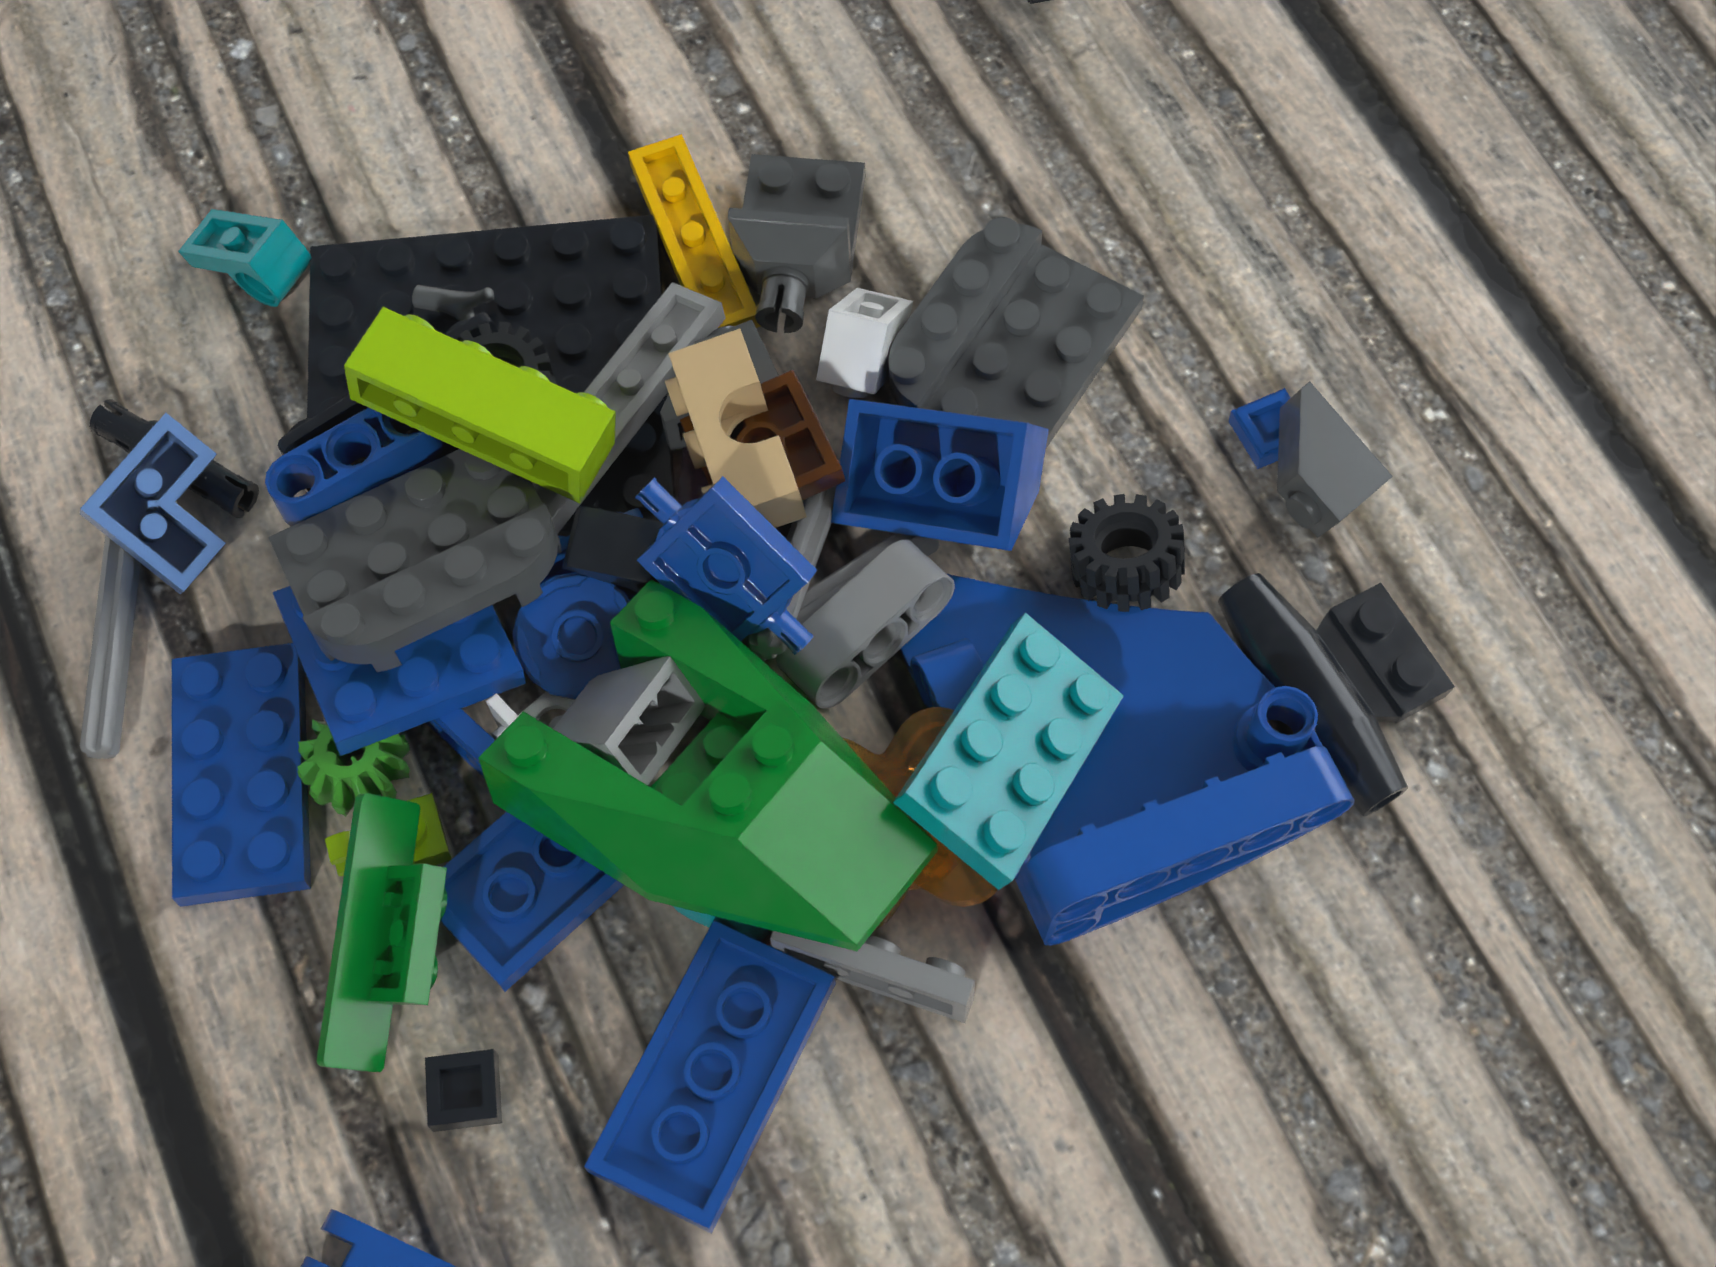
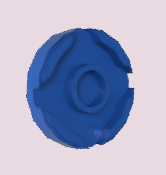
[513,573,630,700]

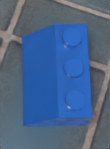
[831,399,1049,551]

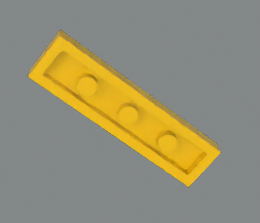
[628,134,761,328]

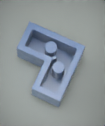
[80,413,226,594]

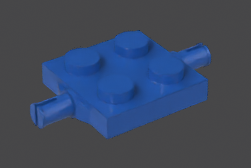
[635,476,817,655]

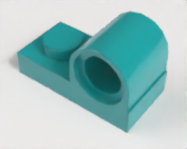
[178,209,312,307]

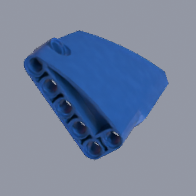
[899,574,1355,946]

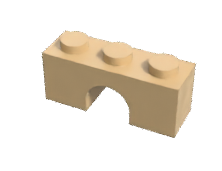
[665,329,807,528]

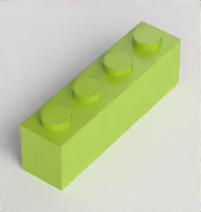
[344,307,616,503]

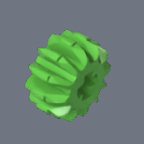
[297,719,410,817]

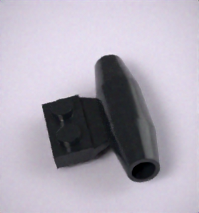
[1218,573,1455,816]

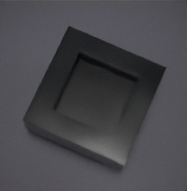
[425,1049,502,1132]

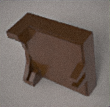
[680,370,845,501]

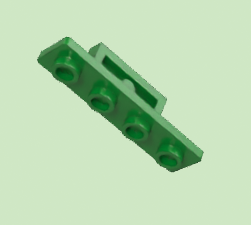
[317,793,447,1072]

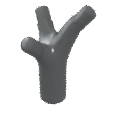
[412,285,494,321]

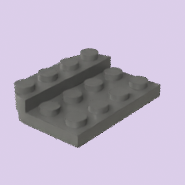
[889,217,1144,448]
[268,449,562,672]

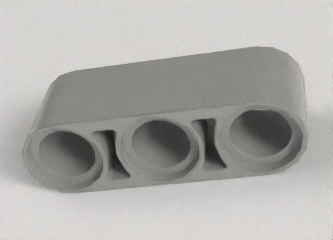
[776,539,955,709]

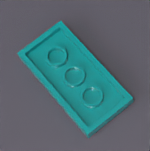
[893,612,1124,890]

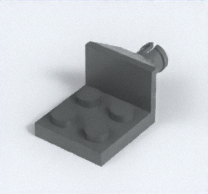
[728,154,866,333]

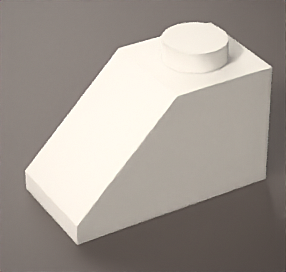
[816,288,913,398]

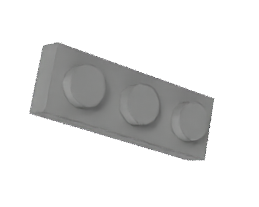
[770,931,975,1023]

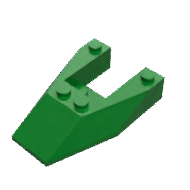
[478,579,938,951]

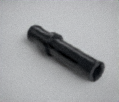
[89,399,259,518]

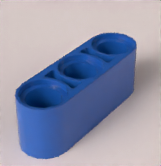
[265,408,448,527]

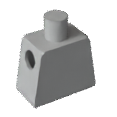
[549,656,706,785]

